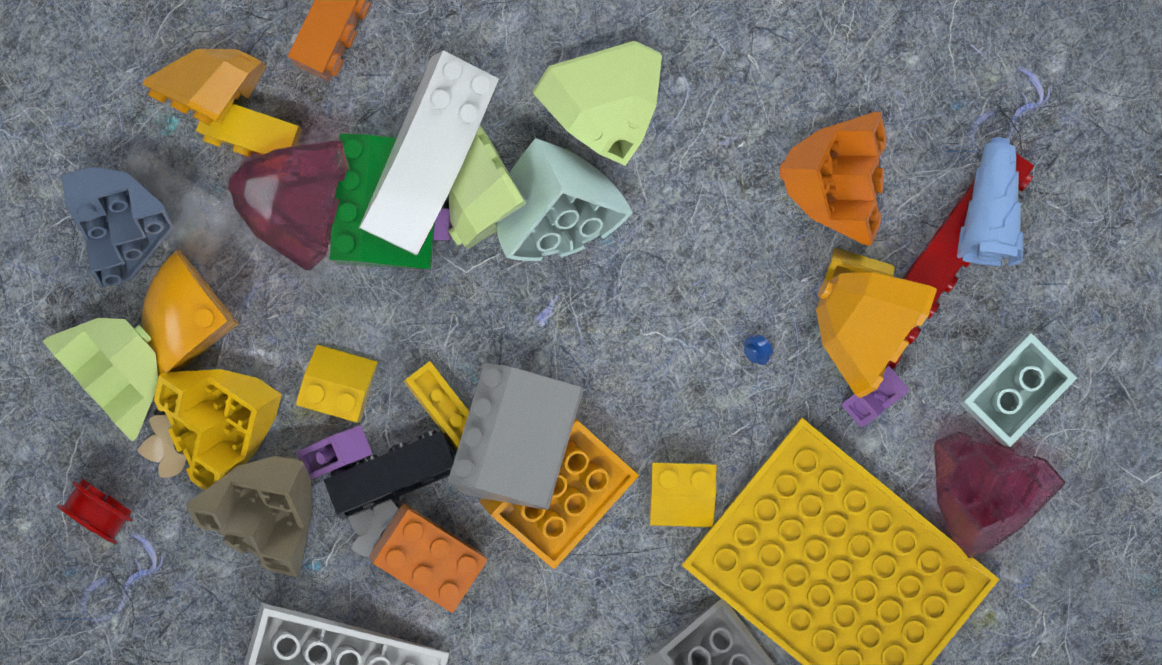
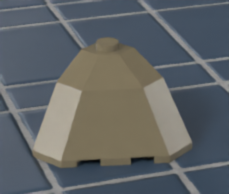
[187,456,312,577]

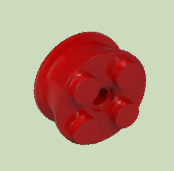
[56,478,133,545]

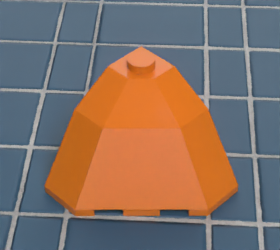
[779,112,887,246]

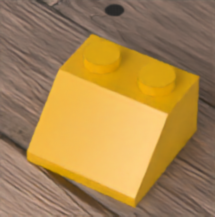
[296,344,378,423]
[650,462,717,527]

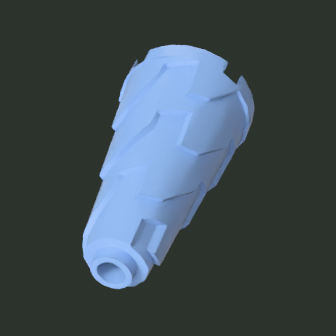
[957,137,1023,266]

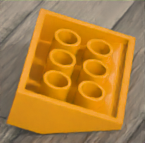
[479,418,639,569]

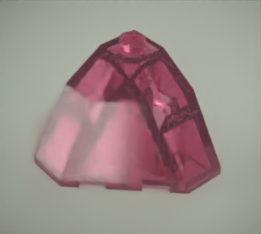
[229,140,347,271]
[934,432,1066,558]

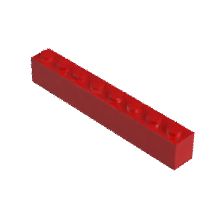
[886,153,1035,370]

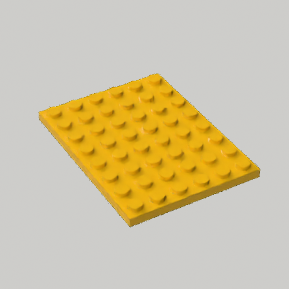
[681,418,1000,665]

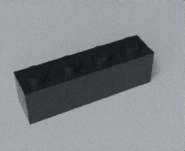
[323,430,455,520]

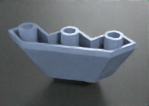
[61,167,174,288]

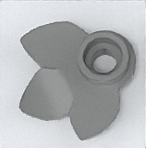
[349,500,399,557]

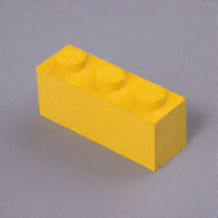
[196,104,302,168]

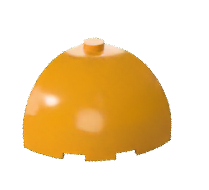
[141,249,239,377]

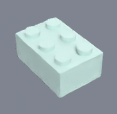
[958,333,1077,447]

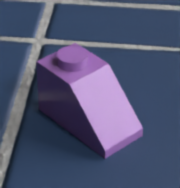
[296,425,372,480]

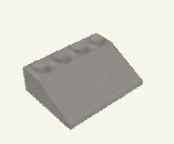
[448,363,584,510]
[643,598,775,665]

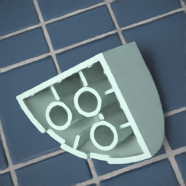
[497,138,633,261]

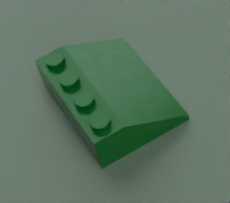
[329,133,435,270]

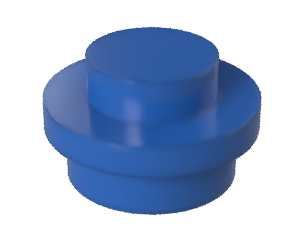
[744,334,773,365]

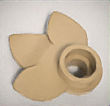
[138,415,187,478]

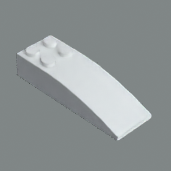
[359,50,499,255]
[244,603,449,665]

